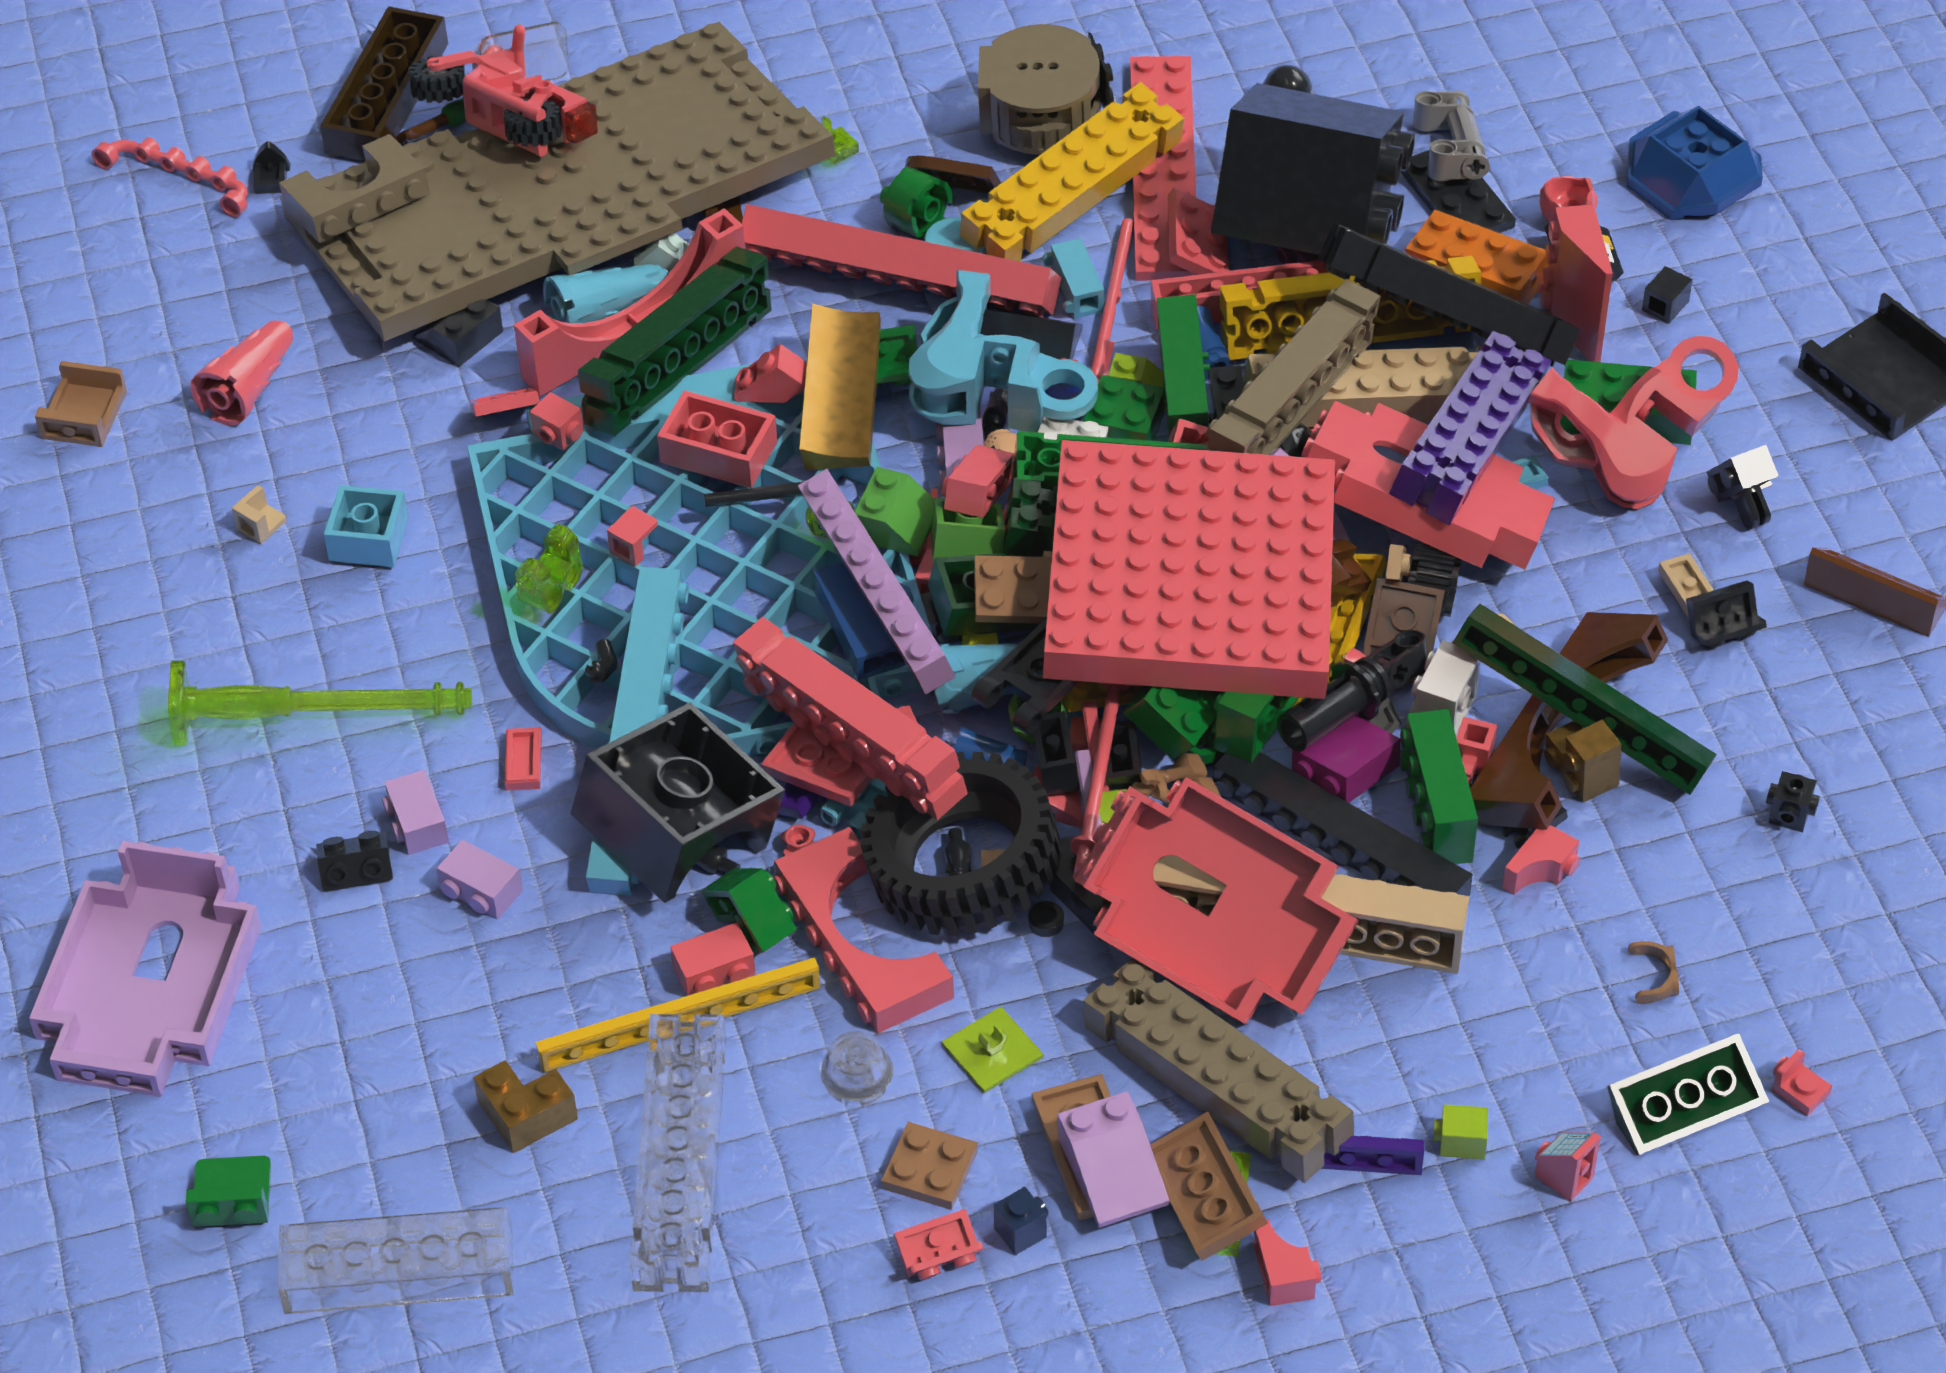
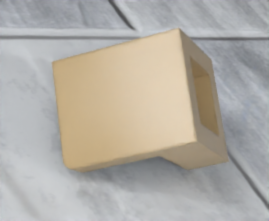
[232,485,287,544]

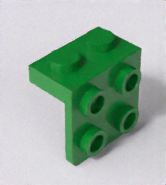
[876,325,918,388]
[185,1155,271,1227]

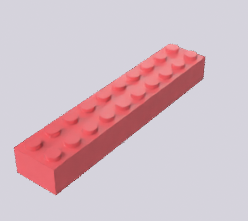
[742,204,1062,318]

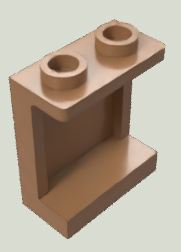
[35,361,127,447]

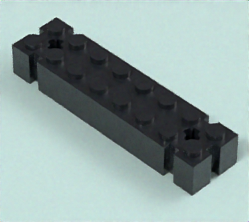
[1318,222,1581,367]

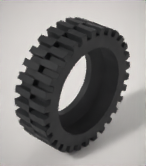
[860,751,1061,936]

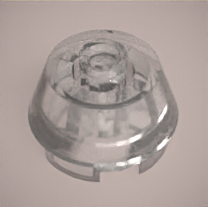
[820,1031,894,1105]

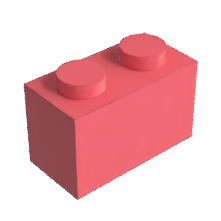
[670,922,756,996]

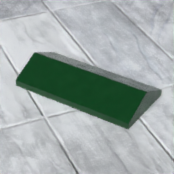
[1607,1033,1769,1155]

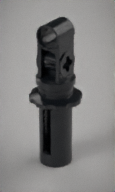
[1277,630,1428,752]

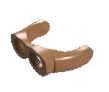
[1628,941,1679,1004]

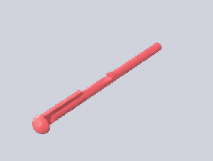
[1080,218,1134,393]

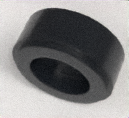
[1028,901,1064,937]

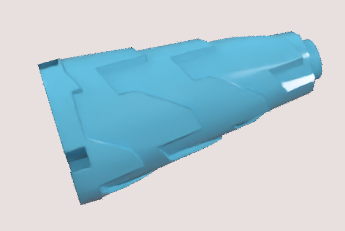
[543,264,669,323]
[934,643,1043,714]

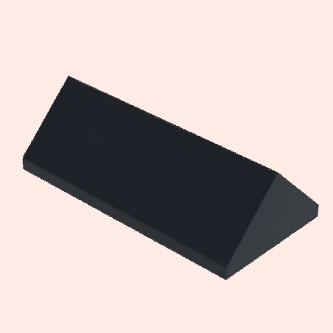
[980,308,1083,360]

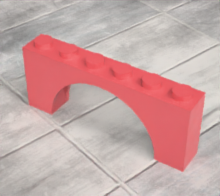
[773,827,954,1034]

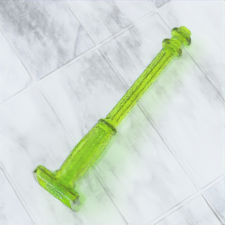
[168,660,472,746]

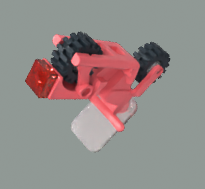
[409,22,598,157]

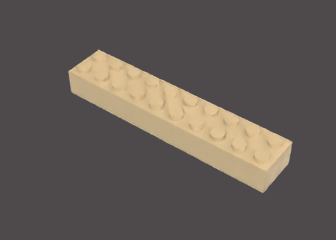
[1103,855,1469,974]

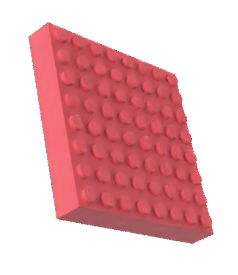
[1043,440,1335,699]

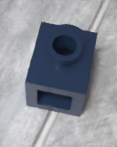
[993,1186,1048,1256]

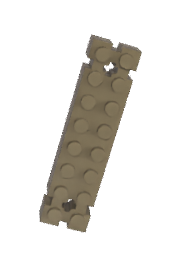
[1205,279,1380,455]
[1083,958,1354,1183]

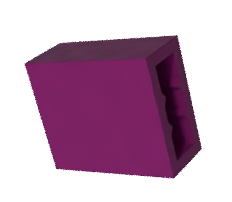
[1292,715,1401,803]

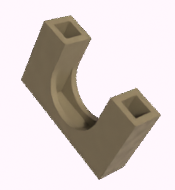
[279,134,430,243]

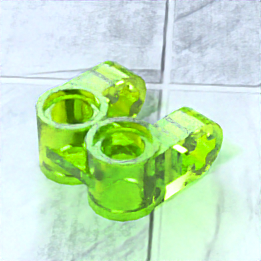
[515,524,583,614]

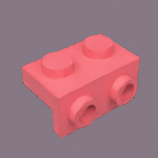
[893,1208,983,1281]

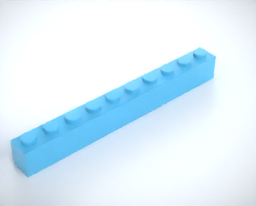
[586,566,689,896]

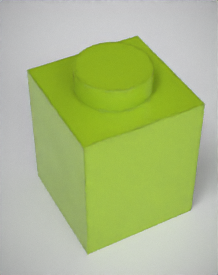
[1433,1104,1488,1159]

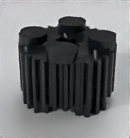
[1408,544,1462,617]

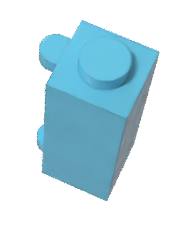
[1042,238,1104,319]

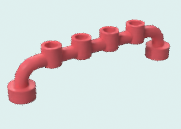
[91,137,248,217]

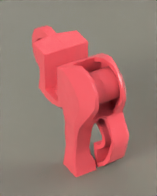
[1528,336,1739,509]

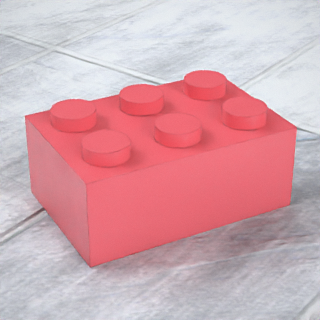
[657,390,777,488]

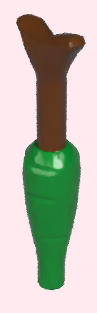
[395,97,466,146]

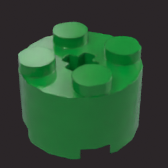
[880,167,952,238]

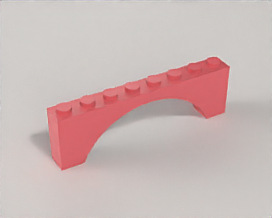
[514,208,745,397]

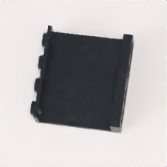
[1798,292,1946,441]

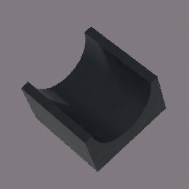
[570,702,785,903]

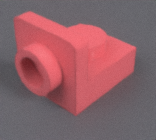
[1772,1049,1832,1116]

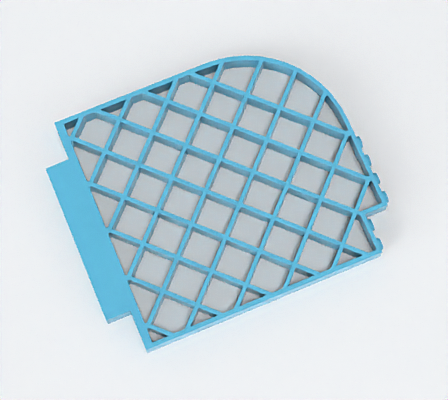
[467,363,932,757]

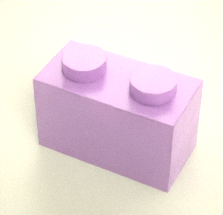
[382,770,449,855]
[437,839,523,920]

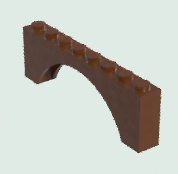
[1470,612,1668,830]

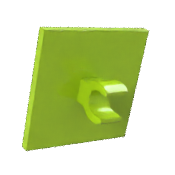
[942,1006,1044,1094]

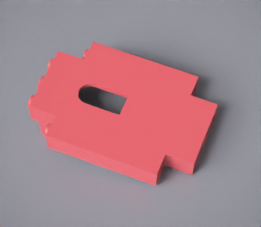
[1301,401,1555,570]
[1074,777,1359,1024]

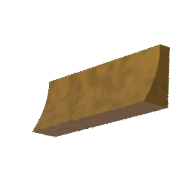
[799,303,881,470]

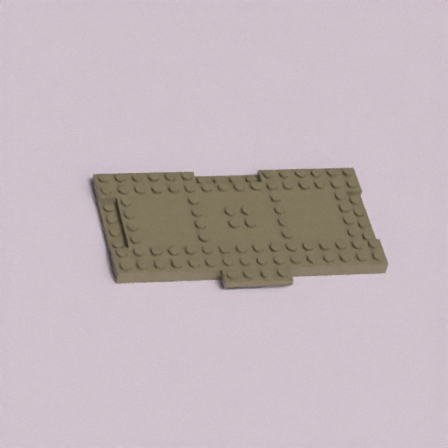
[279,22,836,342]

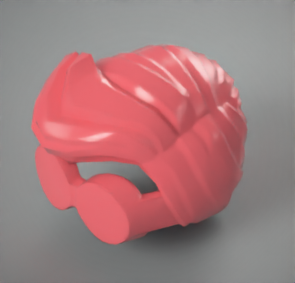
[1539,176,1598,221]

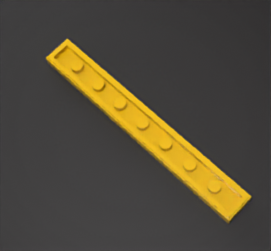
[535,957,820,1073]

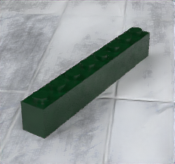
[1452,604,1717,795]

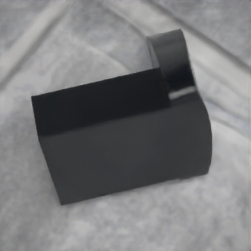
[253,141,290,194]

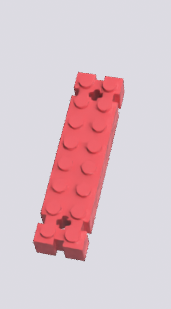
[733,617,968,820]

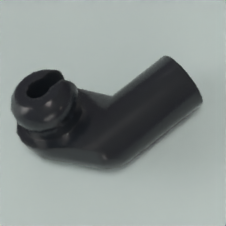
[585,639,618,683]

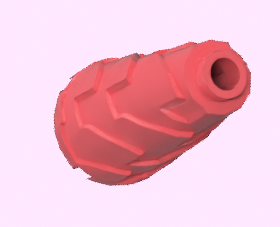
[190,320,293,426]

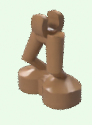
[1132,753,1220,805]

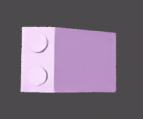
[1057,1091,1170,1228]

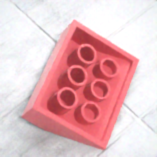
[1540,204,1613,362]

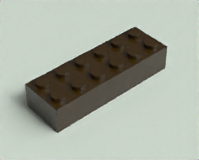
[320,6,448,161]

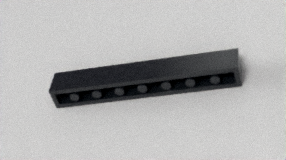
[1213,752,1473,896]

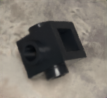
[1766,771,1820,832]

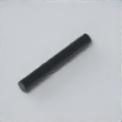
[704,482,803,507]

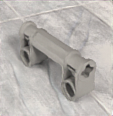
[1413,90,1490,181]

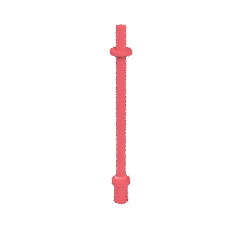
[1070,683,1129,879]

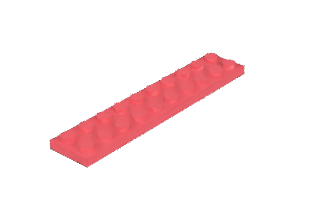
[1130,56,1196,281]

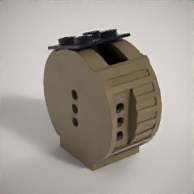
[978,24,1114,155]

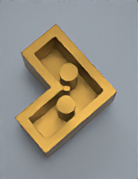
[1544,720,1621,803]
[473,1060,578,1153]

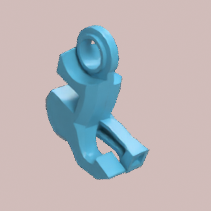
[908,270,1098,432]

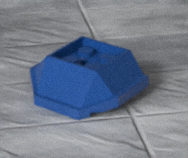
[1627,106,1763,220]

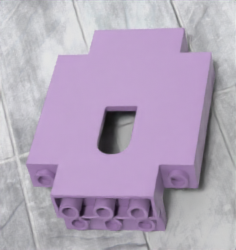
[29,841,261,1097]

